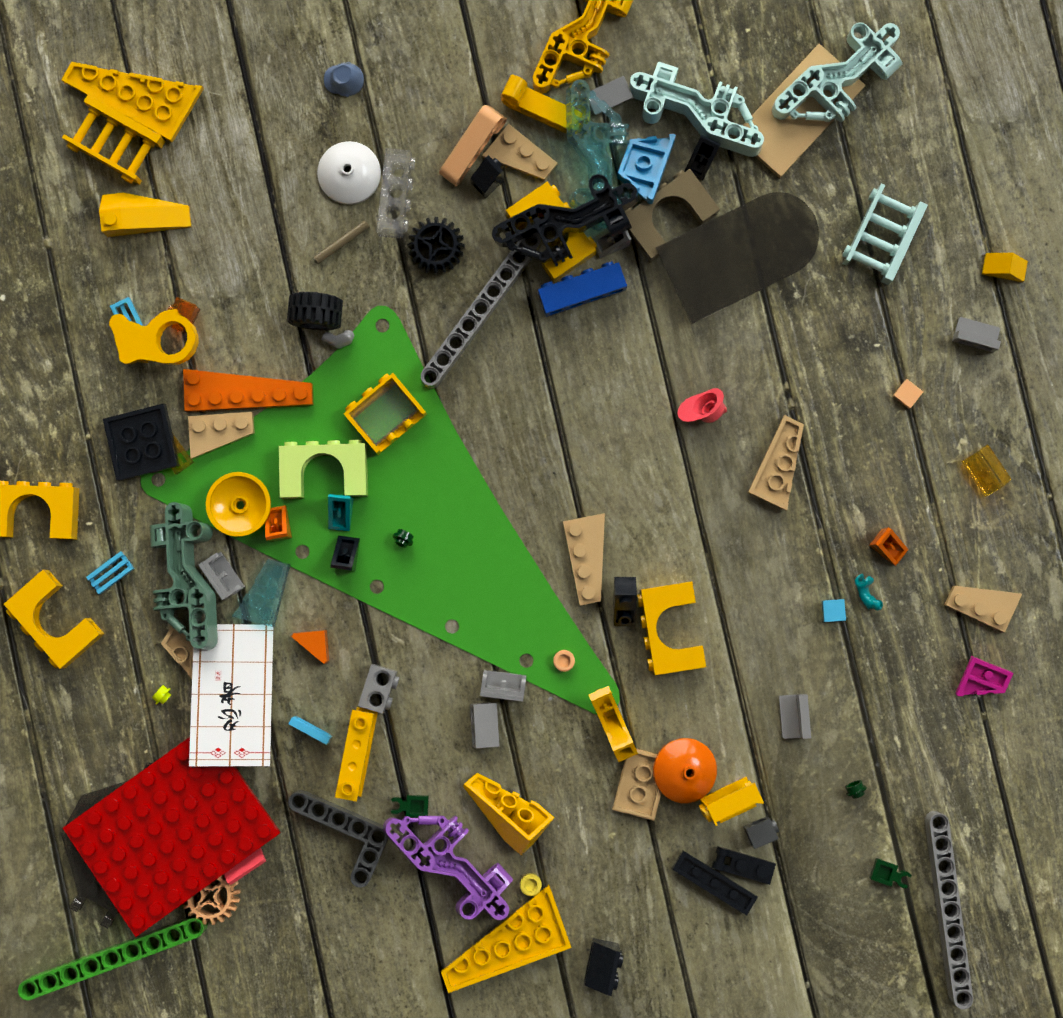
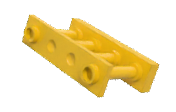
[62,95,166,185]
[335,707,378,802]

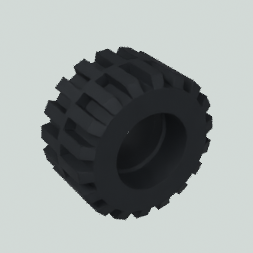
[287,292,343,330]

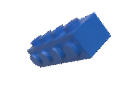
[538,261,627,317]

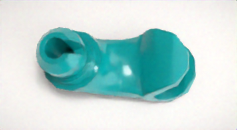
[855,574,883,611]

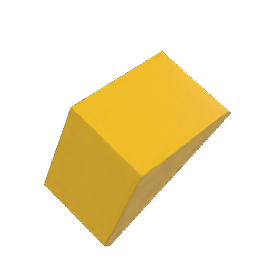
[982,253,1028,283]

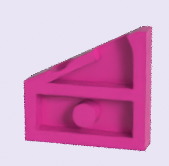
[955,656,1013,696]

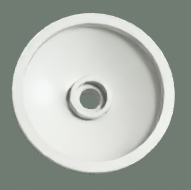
[317,141,381,205]

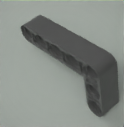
[288,790,389,888]

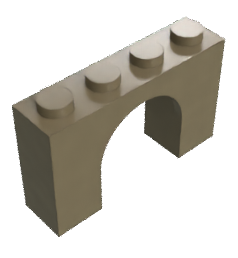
[625,169,720,263]

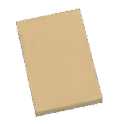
[612,748,661,821]

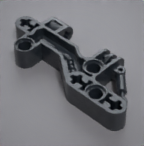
[492,174,638,266]

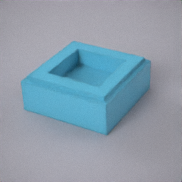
[822,599,846,622]

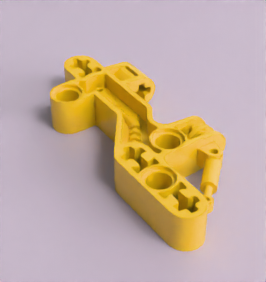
[533,0,634,94]

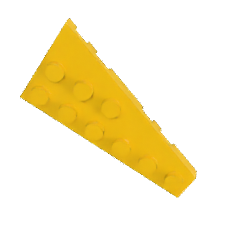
[61,62,204,143]
[441,885,572,993]

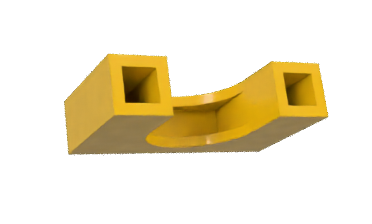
[506,181,597,283]
[0,481,79,540]
[4,570,104,669]
[637,582,706,675]

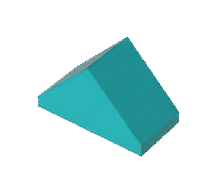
[328,494,354,531]

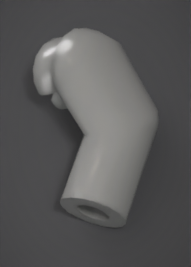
[322,330,354,348]

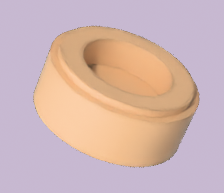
[553,650,575,672]

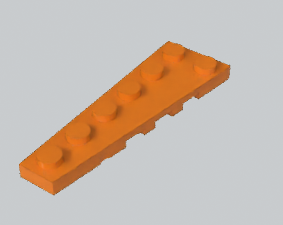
[183,369,313,412]

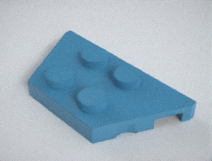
[617,134,676,204]

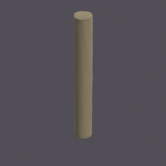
[313,220,369,264]

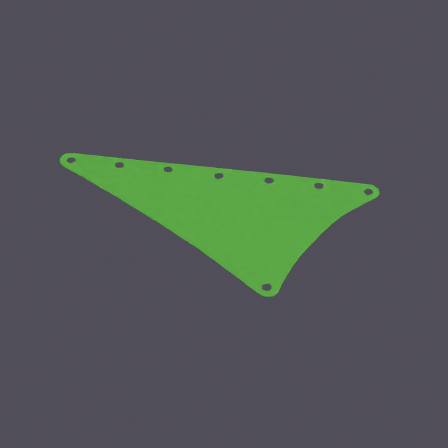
[140,306,620,715]

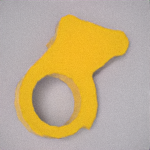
[109,309,199,365]

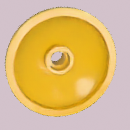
[206,472,271,537]

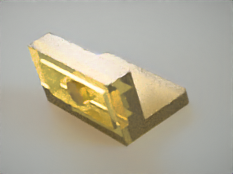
[961,444,1011,497]

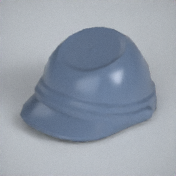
[324,62,364,97]

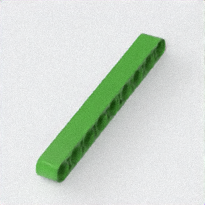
[18,915,208,1000]

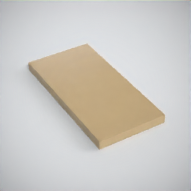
[733,44,866,178]

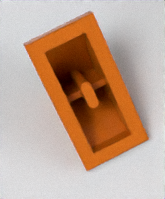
[265,505,292,542]
[869,527,909,566]
[291,630,329,664]

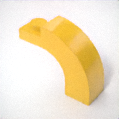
[589,686,638,762]

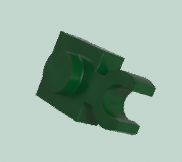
[391,795,429,818]
[869,858,912,888]

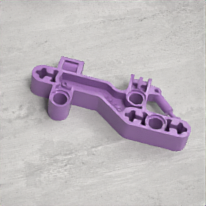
[383,815,513,920]

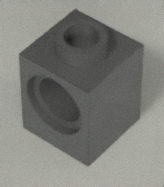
[743,816,779,849]

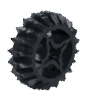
[407,217,465,275]

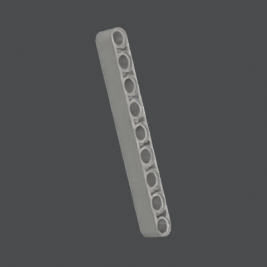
[421,233,541,389]
[925,811,973,1009]

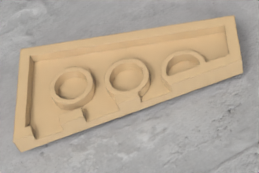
[747,415,804,511]
[563,513,605,606]

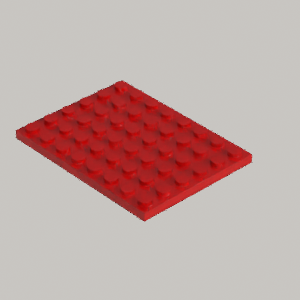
[63,737,281,937]

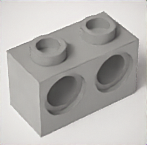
[358,664,400,714]

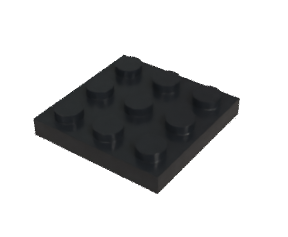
[103,403,180,482]

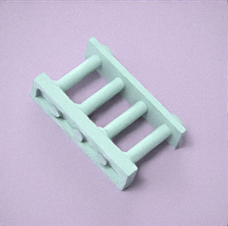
[842,183,928,285]

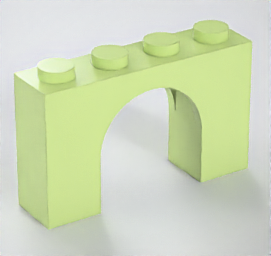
[279,440,368,499]

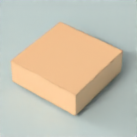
[893,379,923,409]

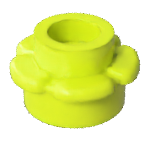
[152,685,171,705]

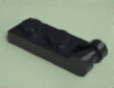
[712,846,776,885]

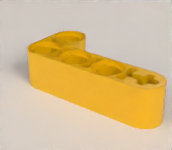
[501,75,585,136]

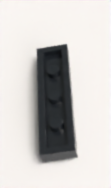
[672,850,758,916]

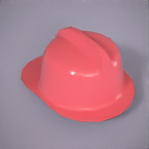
[677,388,727,423]

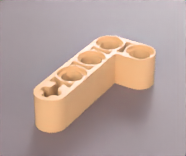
[439,105,507,186]

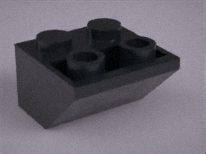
[584,938,624,996]

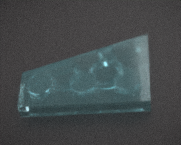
[232,559,291,627]

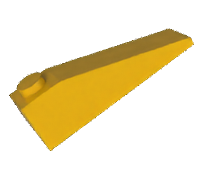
[99,193,192,237]
[463,773,554,855]

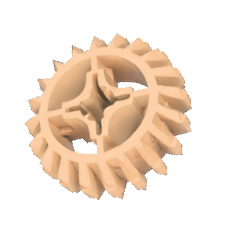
[183,874,241,925]

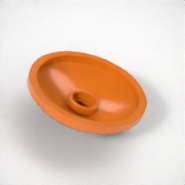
[653,738,717,803]

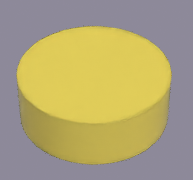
[520,873,542,896]

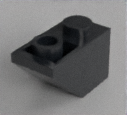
[470,155,504,199]
[613,577,637,626]

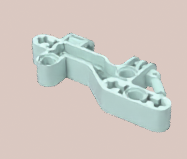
[772,22,902,122]
[629,62,764,157]

